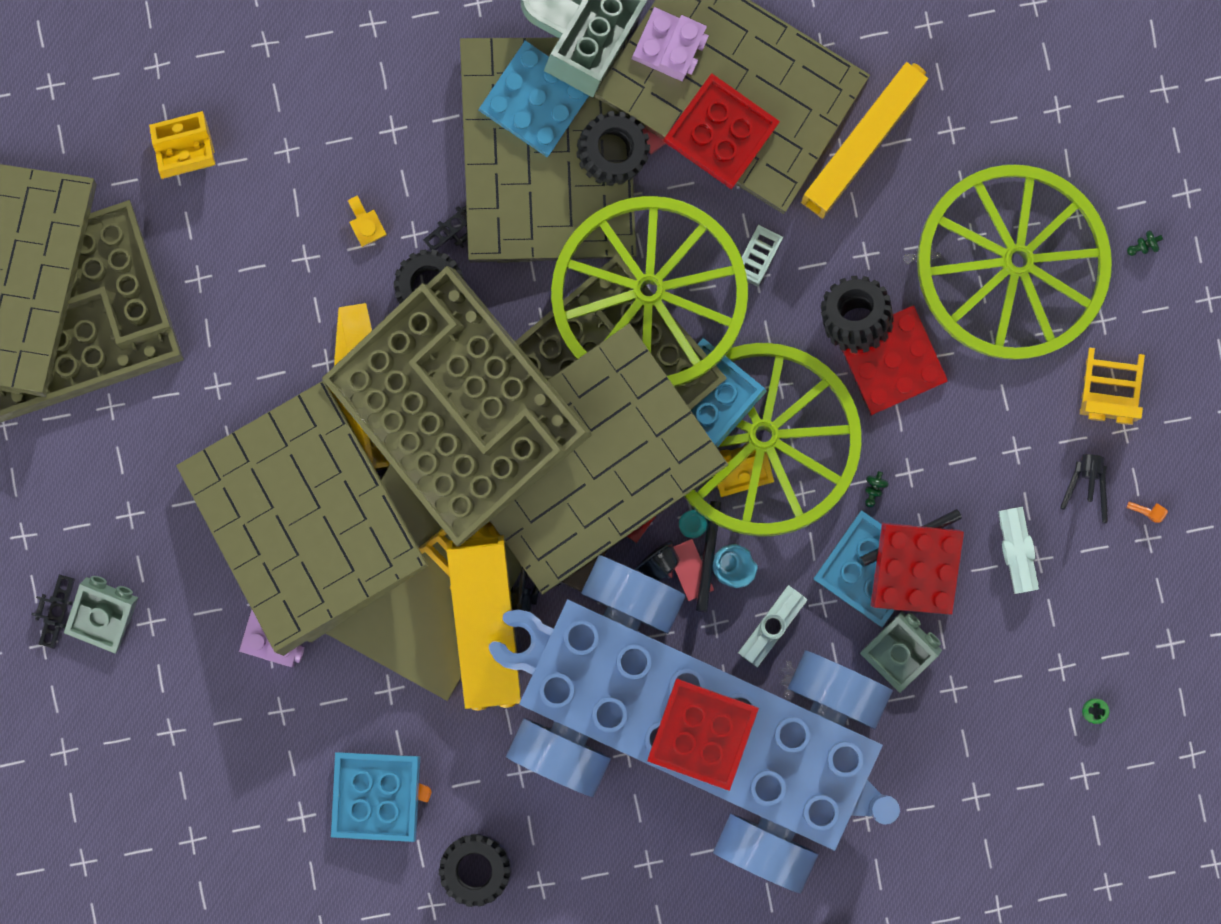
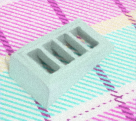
[742,225,783,287]

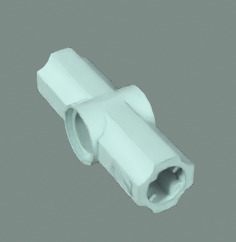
[998,507,1039,594]
[738,585,807,668]

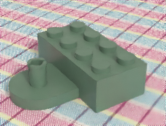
[521,0,647,97]

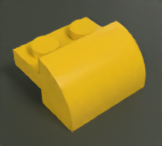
[149,111,216,179]

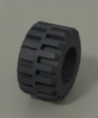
[576,111,650,186]
[394,249,464,304]
[821,276,894,353]
[439,834,511,907]

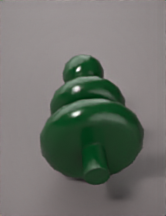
[1127,230,1163,256]
[865,471,889,508]

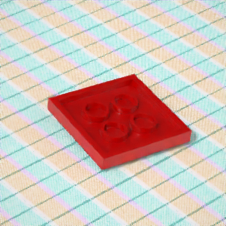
[663,73,780,190]
[842,305,948,416]
[870,523,964,615]
[647,678,759,791]

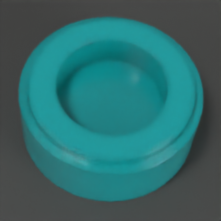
[679,510,707,539]

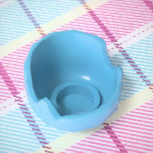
[712,544,758,588]

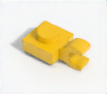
[348,195,387,248]

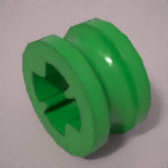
[1082,699,1109,724]

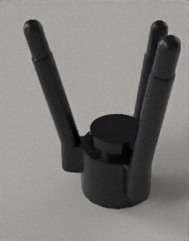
[1061,454,1108,523]
[510,567,539,612]

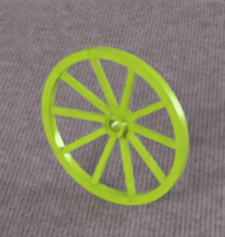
[917,165,1112,360]
[551,196,748,387]
[684,343,861,536]

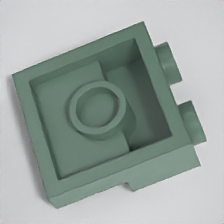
[64,576,138,654]
[860,611,942,693]

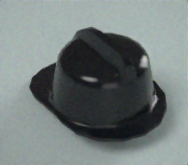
[635,540,680,581]

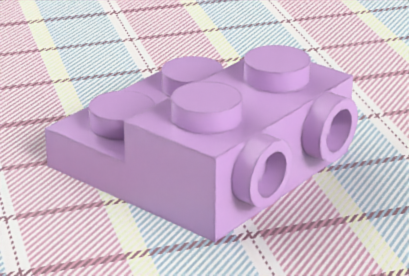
[632,7,709,81]
[239,610,304,667]

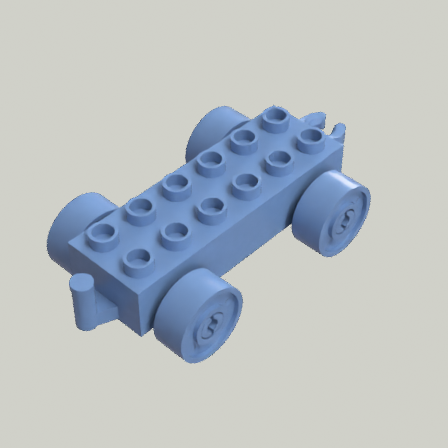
[489,555,900,894]

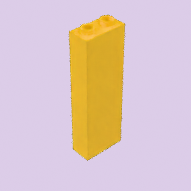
[801,62,929,219]
[447,535,521,711]

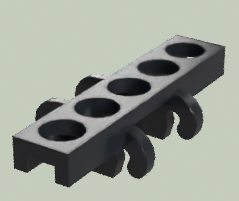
[423,206,468,251]
[31,574,75,649]

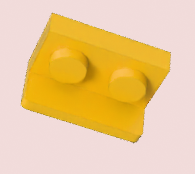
[715,443,774,497]

